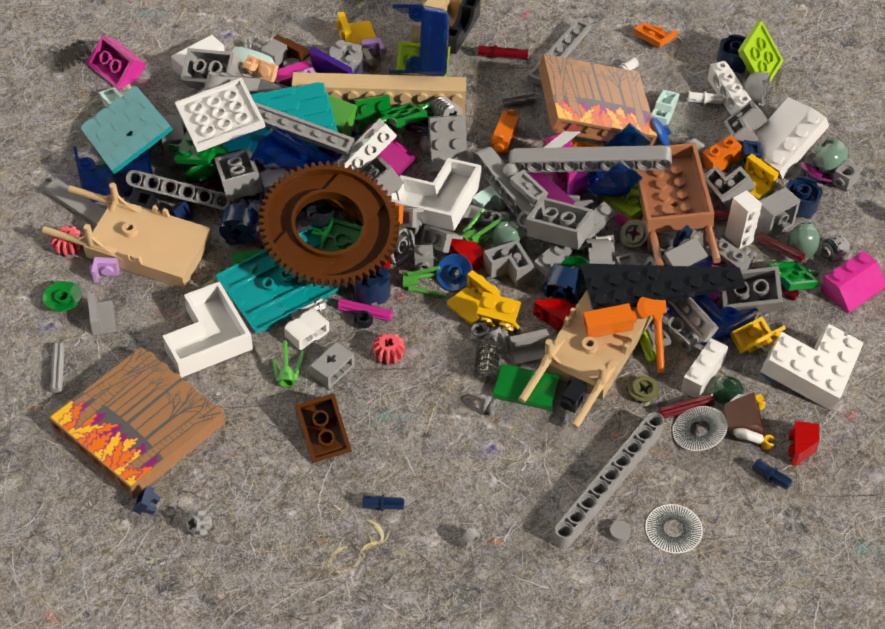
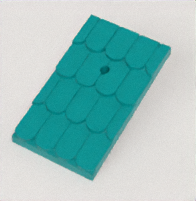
[222,82,339,160]
[81,86,173,174]
[215,226,352,334]

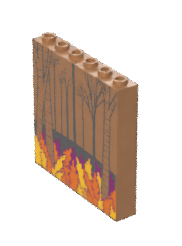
[538,54,657,146]
[49,347,225,498]

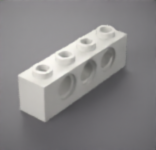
[707,61,751,115]
[332,119,397,173]

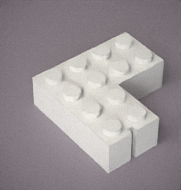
[390,158,483,231]
[163,281,253,377]
[760,324,863,410]

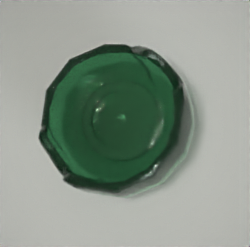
[713,376,744,405]

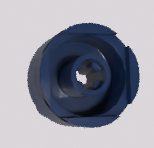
[717,34,747,73]
[786,176,823,219]
[219,203,259,245]
[542,263,585,305]
[353,266,391,305]

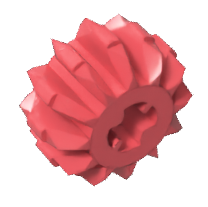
[51,225,82,256]
[372,331,405,365]

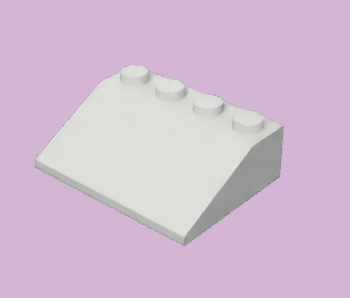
[756,97,829,179]

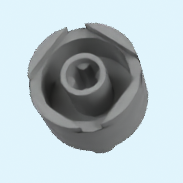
[329,40,363,74]
[584,238,615,264]

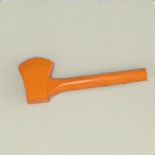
[637,297,667,373]

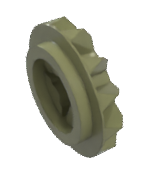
[620,219,648,249]
[628,376,660,404]

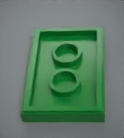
[493,364,560,411]

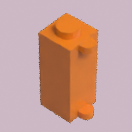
[491,109,520,155]
[582,303,637,338]

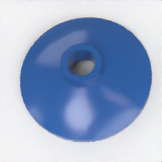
[652,117,671,146]
[437,254,472,291]

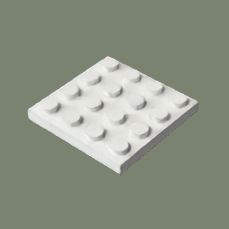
[175,78,266,152]

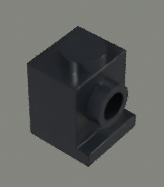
[128,187,158,210]
[560,377,588,413]

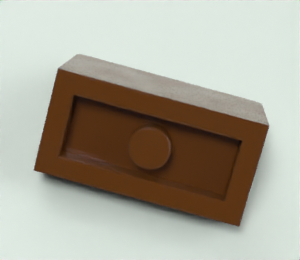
[273,35,310,62]

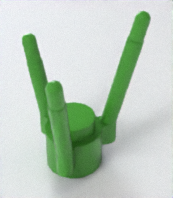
[462,208,504,244]
[403,266,446,298]
[272,340,305,387]

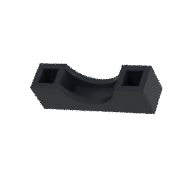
[441,0,481,55]

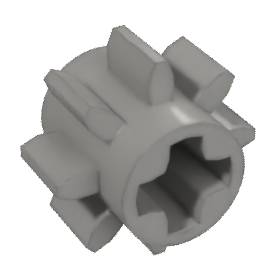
[484,326,509,350]
[186,510,212,536]

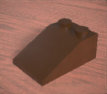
[294,393,352,463]

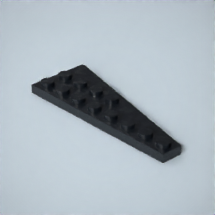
[580,263,745,310]

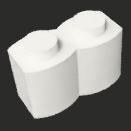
[284,309,329,350]

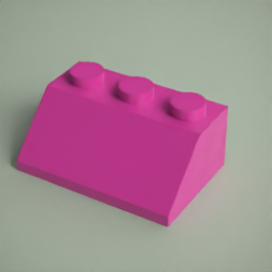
[86,35,146,90]
[362,125,419,175]
[821,250,885,313]

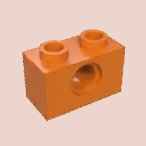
[702,135,742,171]

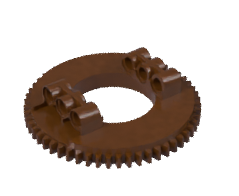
[258,161,400,289]

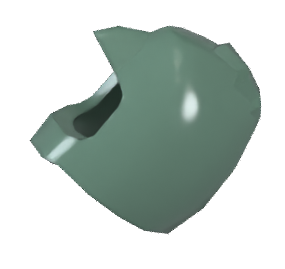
[814,137,848,174]
[492,221,527,250]
[787,222,820,259]

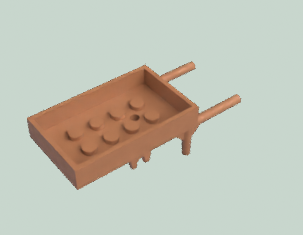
[634,143,721,266]

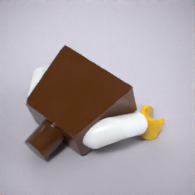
[724,392,774,451]

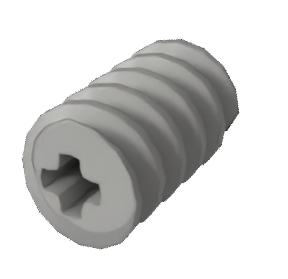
[430,96,462,116]

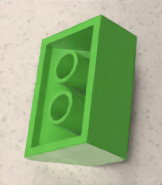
[328,94,357,137]

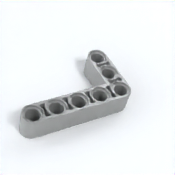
[204,72,288,94]

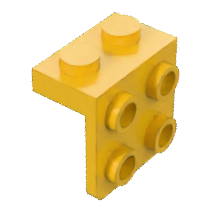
[335,12,377,45]
[744,154,779,200]
[447,270,500,325]
[477,291,521,332]
[730,316,786,354]

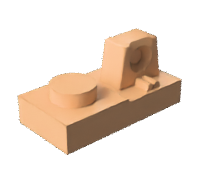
[242,55,279,82]

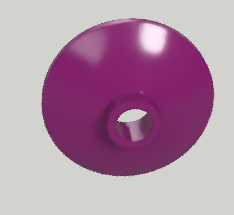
[800,162,833,182]

